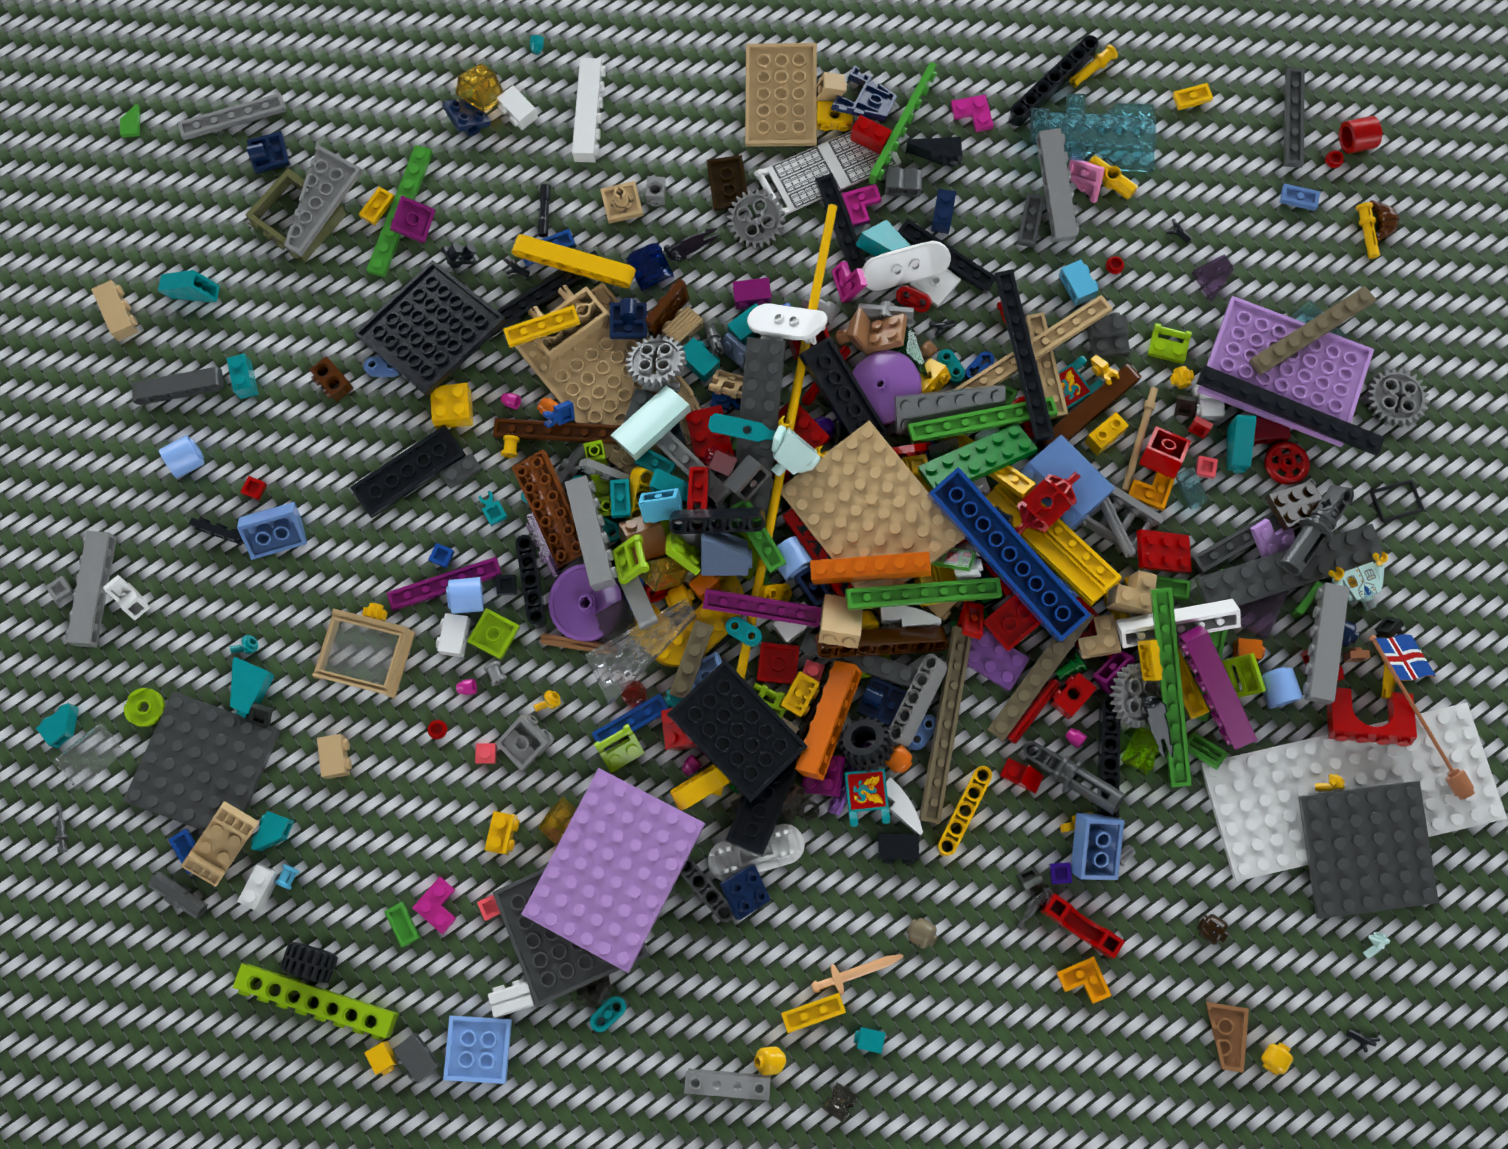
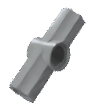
[858,301,914,324]

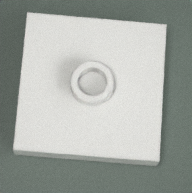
[909,269,961,308]

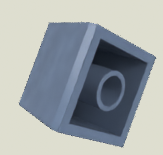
[701,533,752,576]

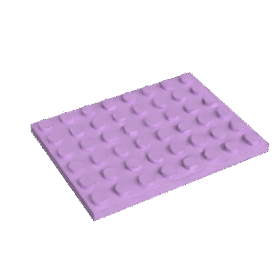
[1197,296,1374,447]
[521,768,706,973]

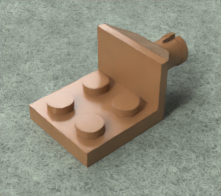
[836,308,907,355]

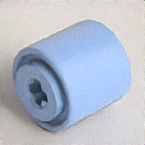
[159,435,204,479]
[777,536,813,581]
[446,577,484,614]
[1262,667,1303,709]

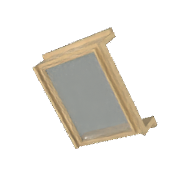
[312,608,416,699]

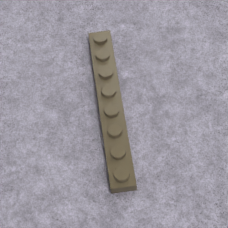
[1249,286,1377,376]
[987,612,1094,742]

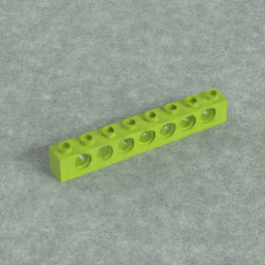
[232,963,399,1041]

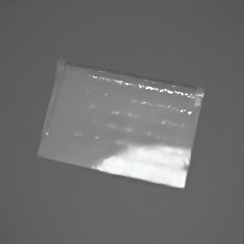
[53,722,125,791]

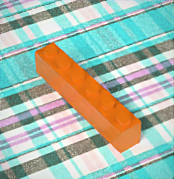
[810,552,931,585]
[795,660,863,781]

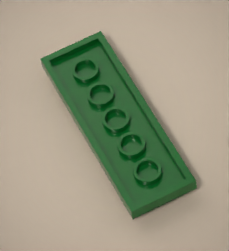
[918,423,1038,490]

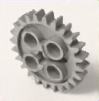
[727,189,786,249]
[626,334,687,389]
[1365,368,1430,428]
[1110,663,1161,728]

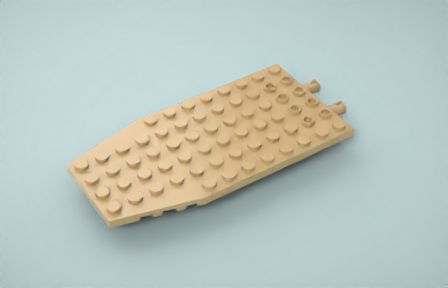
[515,282,708,483]

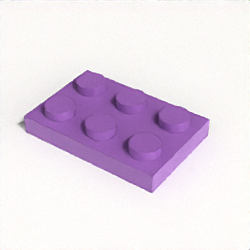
[967,630,1030,692]

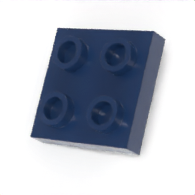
[442,96,491,136]
[247,131,291,174]
[610,298,647,339]
[857,676,907,727]
[720,864,771,920]

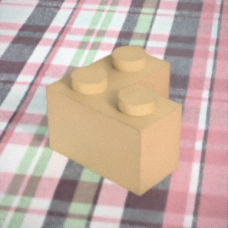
[1106,570,1157,616]

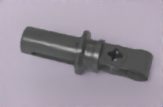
[1279,485,1354,576]
[1023,741,1125,815]

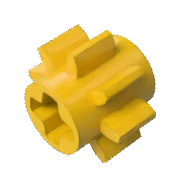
[1170,366,1195,389]
[362,603,387,621]

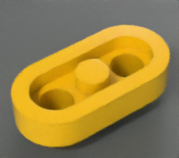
[759,583,792,602]

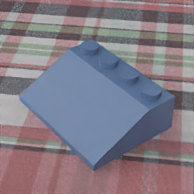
[1020,435,1116,530]

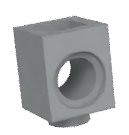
[646,176,666,206]

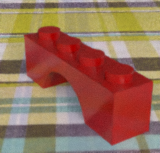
[1040,894,1125,959]

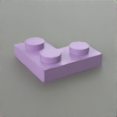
[1250,518,1296,558]

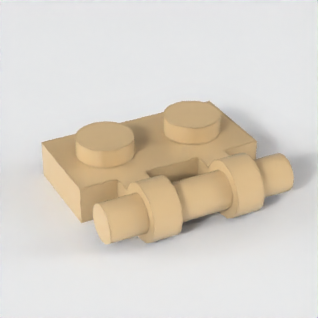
[708,369,743,400]

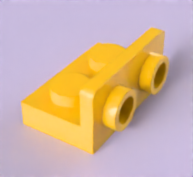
[1137,639,1163,681]
[780,671,820,718]
[484,811,520,856]

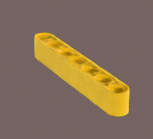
[511,234,636,288]

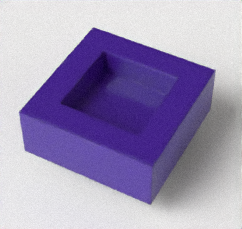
[1049,862,1073,885]

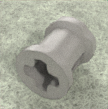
[484,661,507,686]

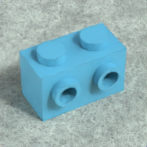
[1059,260,1098,306]
[638,488,684,523]

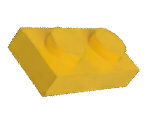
[1172,83,1213,110]
[359,187,395,226]

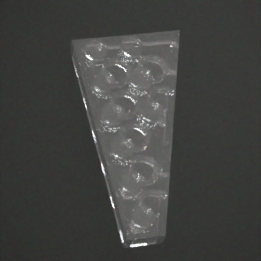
[585,598,697,705]

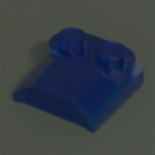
[626,243,674,291]

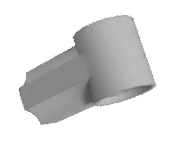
[801,292,840,326]

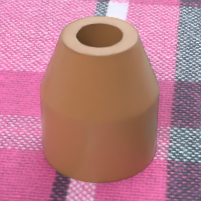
[918,340,938,360]

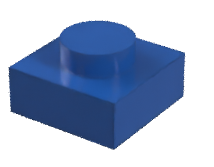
[428,543,455,569]

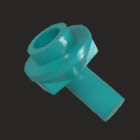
[230,635,258,654]

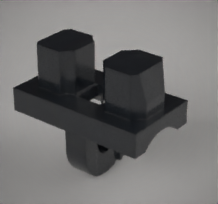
[441,243,477,268]

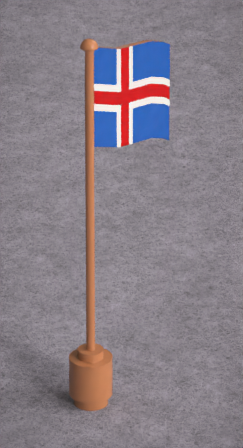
[1369,634,1475,800]

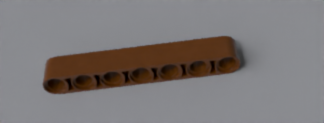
[1035,363,1142,451]
[815,626,949,658]

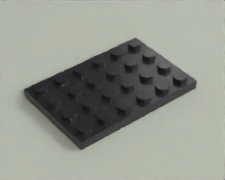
[667,660,808,802]

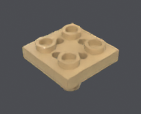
[600,181,644,224]

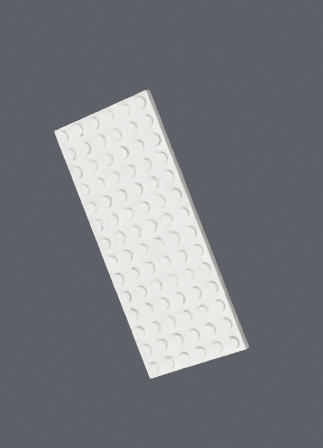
[1199,703,1507,882]

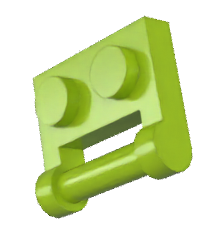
[1147,323,1192,364]
[612,535,650,585]
[1221,653,1266,698]
[594,724,645,773]

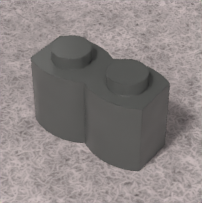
[884,166,922,197]

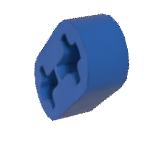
[965,351,995,380]

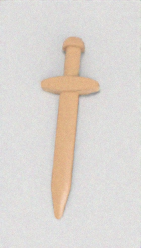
[811,954,904,995]

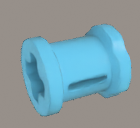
[274,864,300,890]

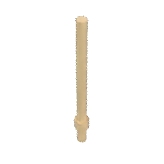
[1121,387,1158,492]

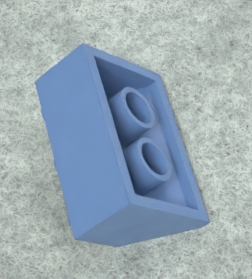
[237,502,307,560]
[1071,813,1124,880]

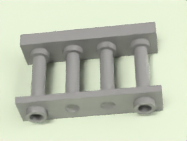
[1080,484,1165,559]
[684,1068,771,1101]

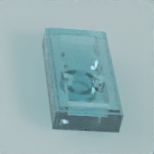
[1175,467,1208,510]

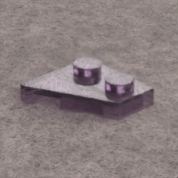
[1192,254,1234,302]

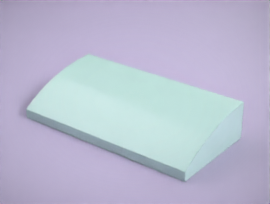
[611,386,691,461]

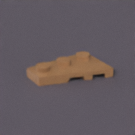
[1206,1002,1249,1073]

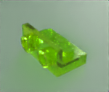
[1121,727,1164,775]

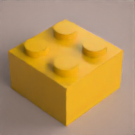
[430,383,474,429]

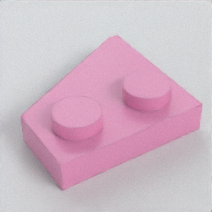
[1068,158,1105,203]

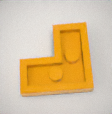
[1128,472,1176,511]
[1056,957,1112,1004]

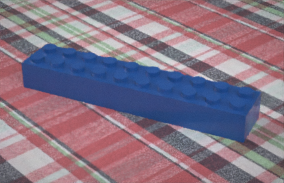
[927,467,1091,642]

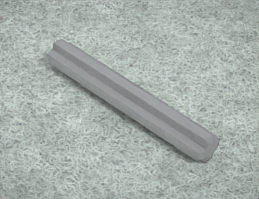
[1100,497,1136,558]

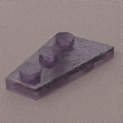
[525,512,561,578]

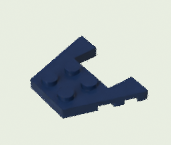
[831,65,897,122]

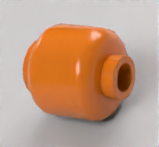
[885,744,913,774]

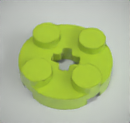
[124,688,165,727]

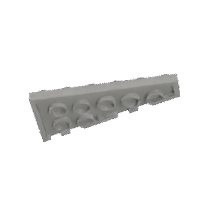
[284,144,363,257]

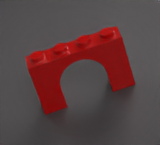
[1327,688,1417,747]

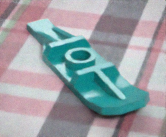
[708,413,776,442]

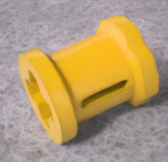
[501,435,520,458]

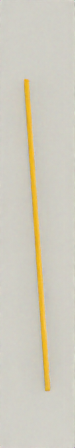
[712,204,837,796]

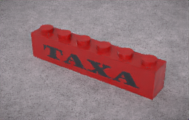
[782,509,854,597]

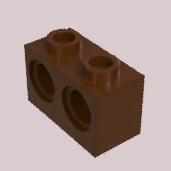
[309,356,354,402]

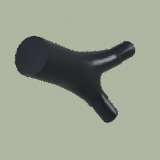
[1166,219,1192,243]
[503,258,530,278]
[929,320,956,337]
[1346,1028,1380,1053]

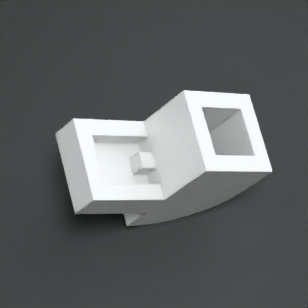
[103,575,150,620]

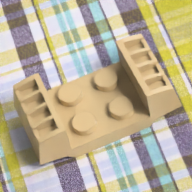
[180,801,259,887]

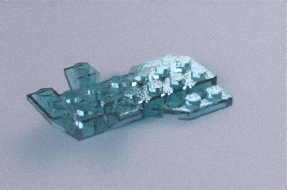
[1030,93,1156,172]

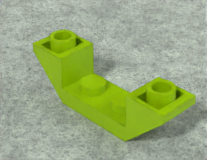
[583,440,611,517]

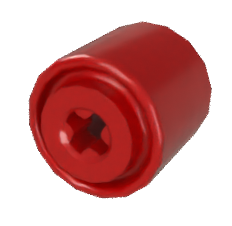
[1339,116,1382,154]

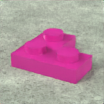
[950,94,994,132]
[842,184,882,228]
[832,262,867,303]
[412,876,457,934]

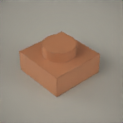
[1343,647,1371,662]

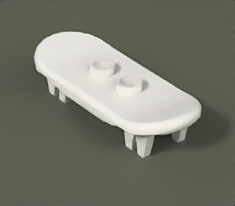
[862,241,951,291]
[747,303,827,345]
[708,824,805,881]

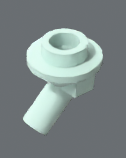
[1363,932,1390,959]

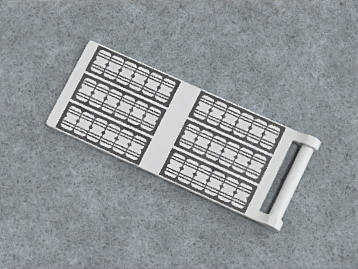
[754,120,901,218]

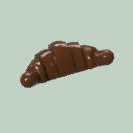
[1370,200,1399,242]

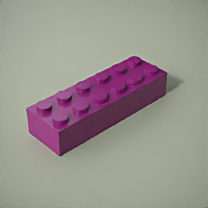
[1178,625,1257,750]

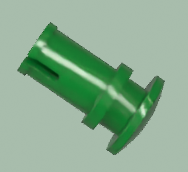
[1055,654,1087,682]

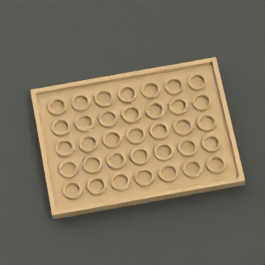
[781,420,965,609]

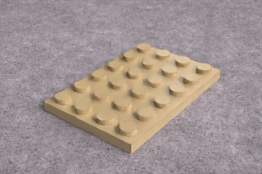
[745,43,817,147]

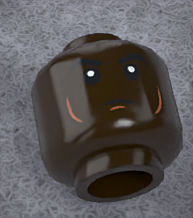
[1197,914,1230,945]

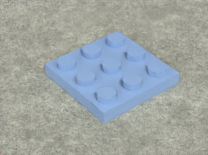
[443,1016,512,1084]

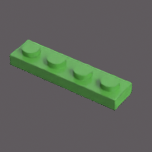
[731,500,787,573]

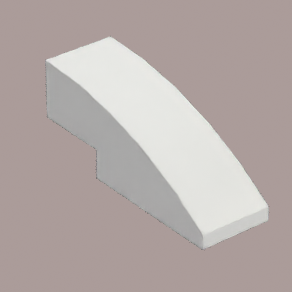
[879,606,941,628]
[886,777,923,837]

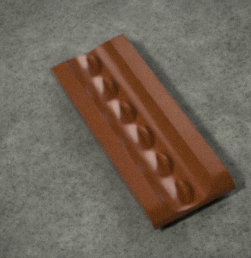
[512,450,583,568]

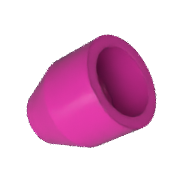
[501,393,521,410]
[456,678,477,695]
[1065,728,1087,749]
[681,754,702,776]

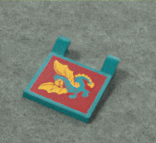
[1058,356,1104,410]
[845,768,890,827]

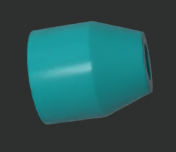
[530,35,544,55]

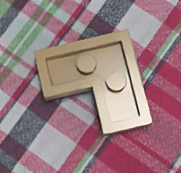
[1078,614,1121,659]

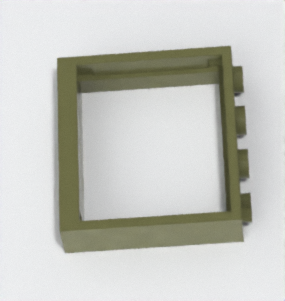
[246,168,347,262]

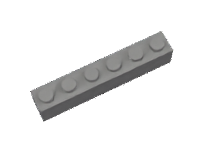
[1036,128,1079,243]
[565,475,618,592]
[65,531,117,648]
[1303,582,1349,705]

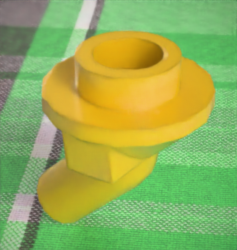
[533,690,561,712]
[1315,773,1345,791]

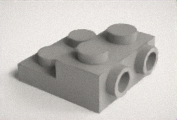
[496,714,553,771]

